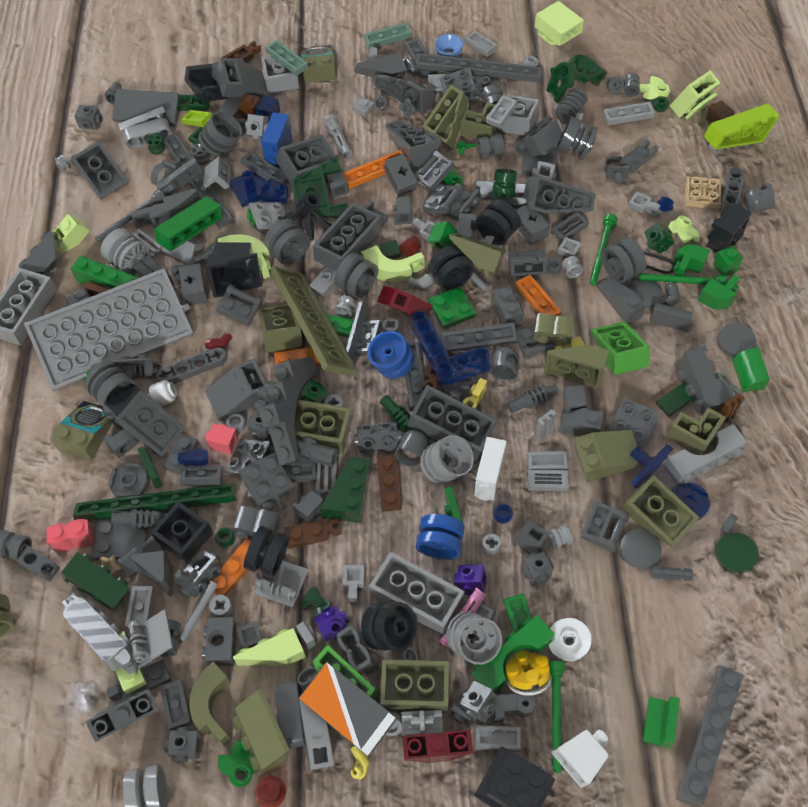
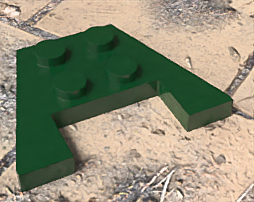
[291,156,348,218]

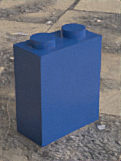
[261,112,293,167]

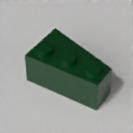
[320,457,372,523]
[61,552,129,612]

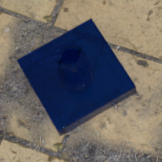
[230,170,273,208]
[630,443,673,489]

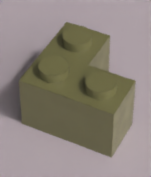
[460,102,498,139]
[667,407,726,455]

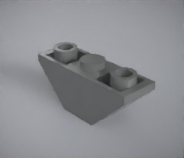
[18,231,61,274]
[85,689,159,742]

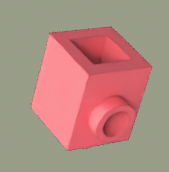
[206,424,238,454]

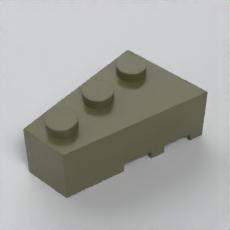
[422,85,469,148]

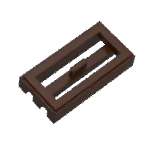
[720,393,744,426]

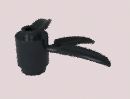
[279,193,331,241]

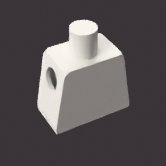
[551,730,608,788]

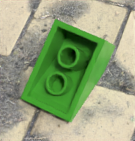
[591,322,650,375]

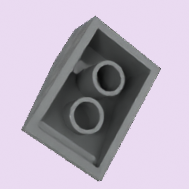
[276,134,335,186]
[71,141,129,200]

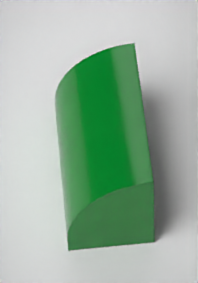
[732,347,770,392]

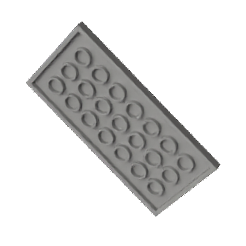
[24,268,194,391]

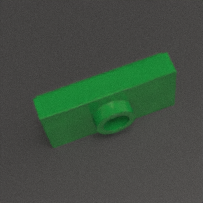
[444,487,463,523]
[503,593,531,633]

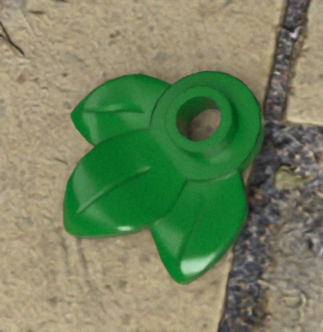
[218,740,258,788]

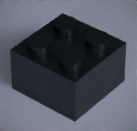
[707,202,752,253]
[151,501,213,564]

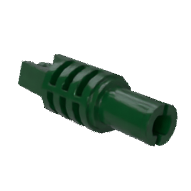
[380,395,414,433]

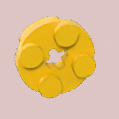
[505,650,550,690]

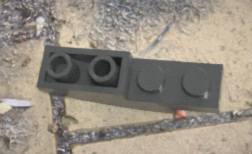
[131,188,199,228]

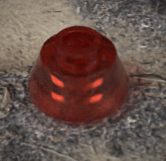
[399,235,422,257]
[254,776,286,807]

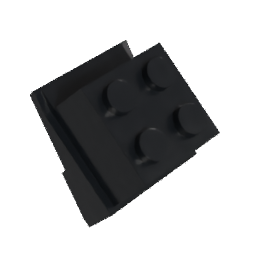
[206,242,263,298]
[474,746,555,807]

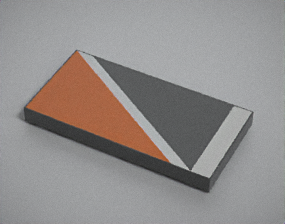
[298,662,397,757]

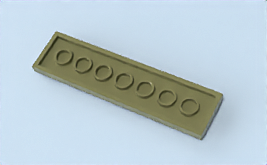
[271,266,358,376]

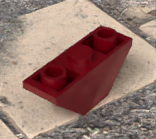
[377,285,433,323]
[402,729,473,763]

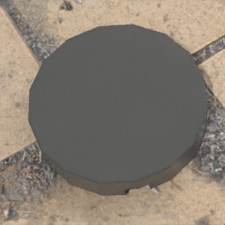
[717,323,756,357]
[109,462,149,498]

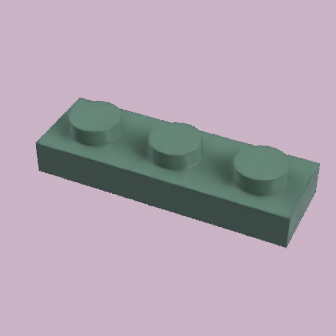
[364,23,412,49]
[265,40,309,76]

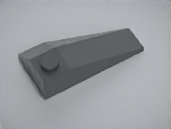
[374,73,435,115]
[385,120,441,168]
[524,175,596,214]

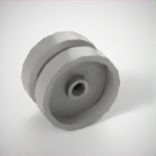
[123,764,168,807]

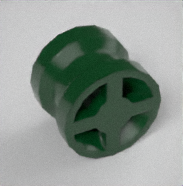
[146,133,165,155]

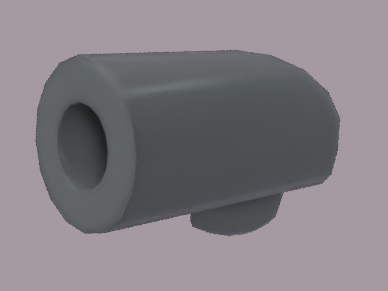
[663,283,679,306]

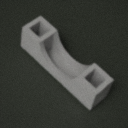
[664,424,748,485]

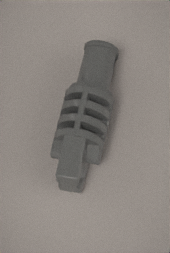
[507,384,559,413]
[111,509,166,529]

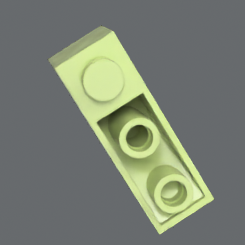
[53,214,90,255]
[233,628,306,667]

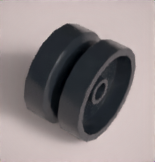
[476,199,521,245]
[428,245,474,291]
[243,526,290,579]
[361,602,417,652]

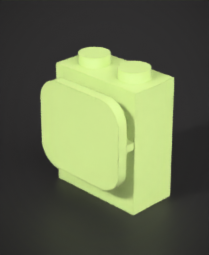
[534,1,584,46]
[670,70,720,120]

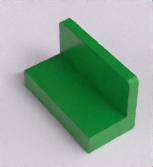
[643,697,680,749]

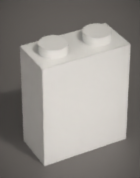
[474,437,507,501]

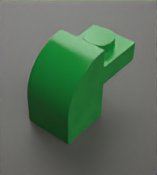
[673,244,710,276]
[698,275,740,310]

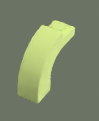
[218,234,271,279]
[361,245,425,283]

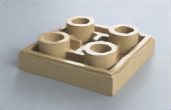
[685,176,721,209]

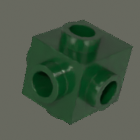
[644,222,675,254]
[297,379,329,404]

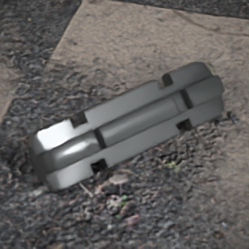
[651,566,694,581]

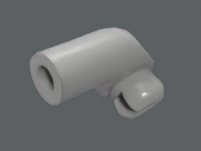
[408,274,434,289]

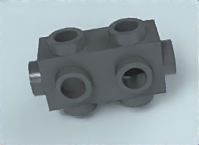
[354,421,402,454]
[175,549,223,598]

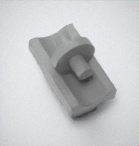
[401,710,443,736]

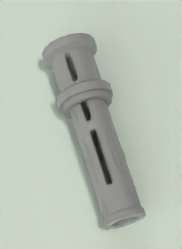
[323,114,352,158]

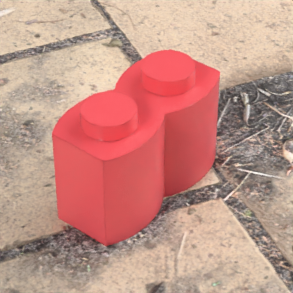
[46,519,95,552]

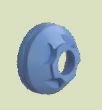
[435,34,463,57]

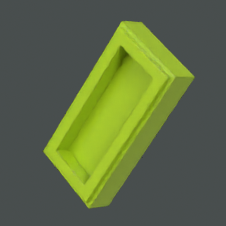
[181,110,212,127]

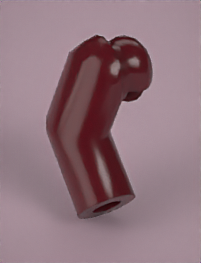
[205,332,233,350]

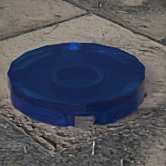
[672,483,710,521]

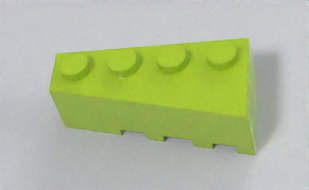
[704,103,780,150]

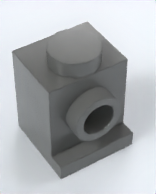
[393,196,412,225]
[292,490,324,523]
[512,519,549,553]

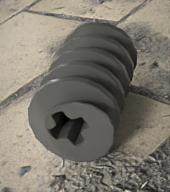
[555,88,588,124]

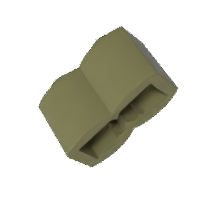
[534,313,575,346]

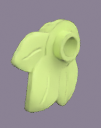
[639,76,670,100]
[669,216,700,244]

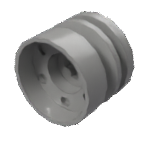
[101,228,150,275]
[420,435,474,484]
[446,611,502,665]

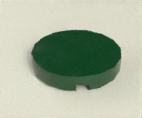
[716,532,759,574]

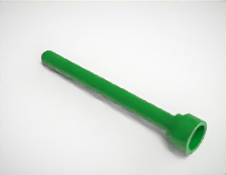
[590,214,618,286]
[638,273,727,286]
[549,661,565,773]

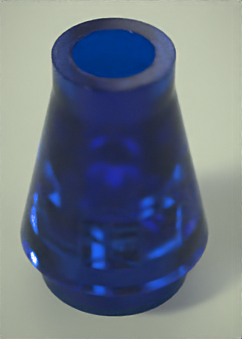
[178,448,209,466]

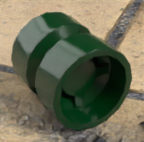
[493,169,517,198]

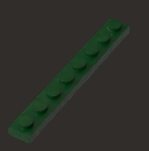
[73,483,237,521]

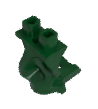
[546,55,607,103]

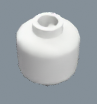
[147,380,177,407]

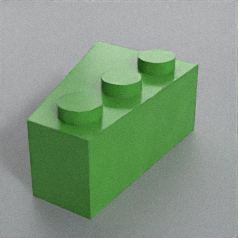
[313,645,380,700]

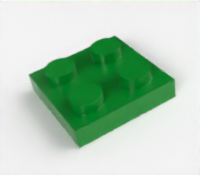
[428,286,476,330]

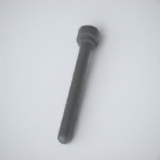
[95,189,165,242]

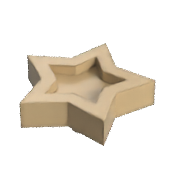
[100,555,122,578]

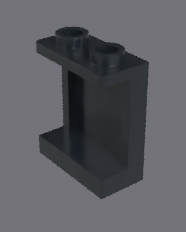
[184,63,228,102]

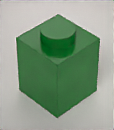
[428,221,458,250]
[713,245,743,276]

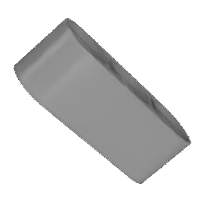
[123,118,172,149]

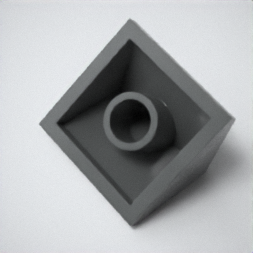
[131,551,173,597]

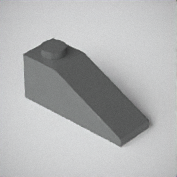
[354,52,407,79]
[597,278,646,325]

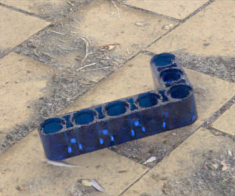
[411,311,491,385]

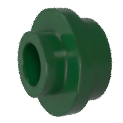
[652,97,669,112]
[215,527,236,548]

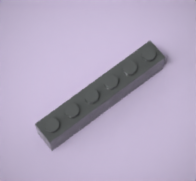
[675,666,743,807]

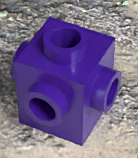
[454,564,488,596]
[314,606,349,642]

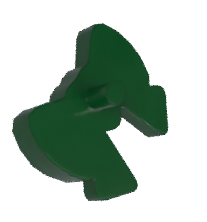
[302,587,332,620]

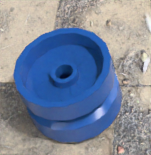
[367,330,415,379]
[415,514,465,560]

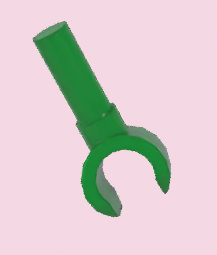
[455,141,476,155]

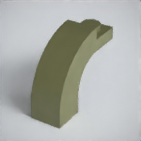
[189,662,231,746]

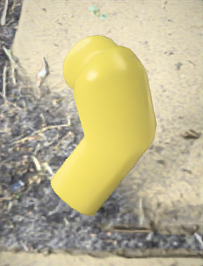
[350,746,370,779]

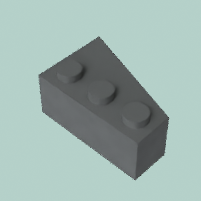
[676,345,728,416]

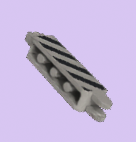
[63,594,138,674]

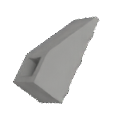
[299,701,334,771]

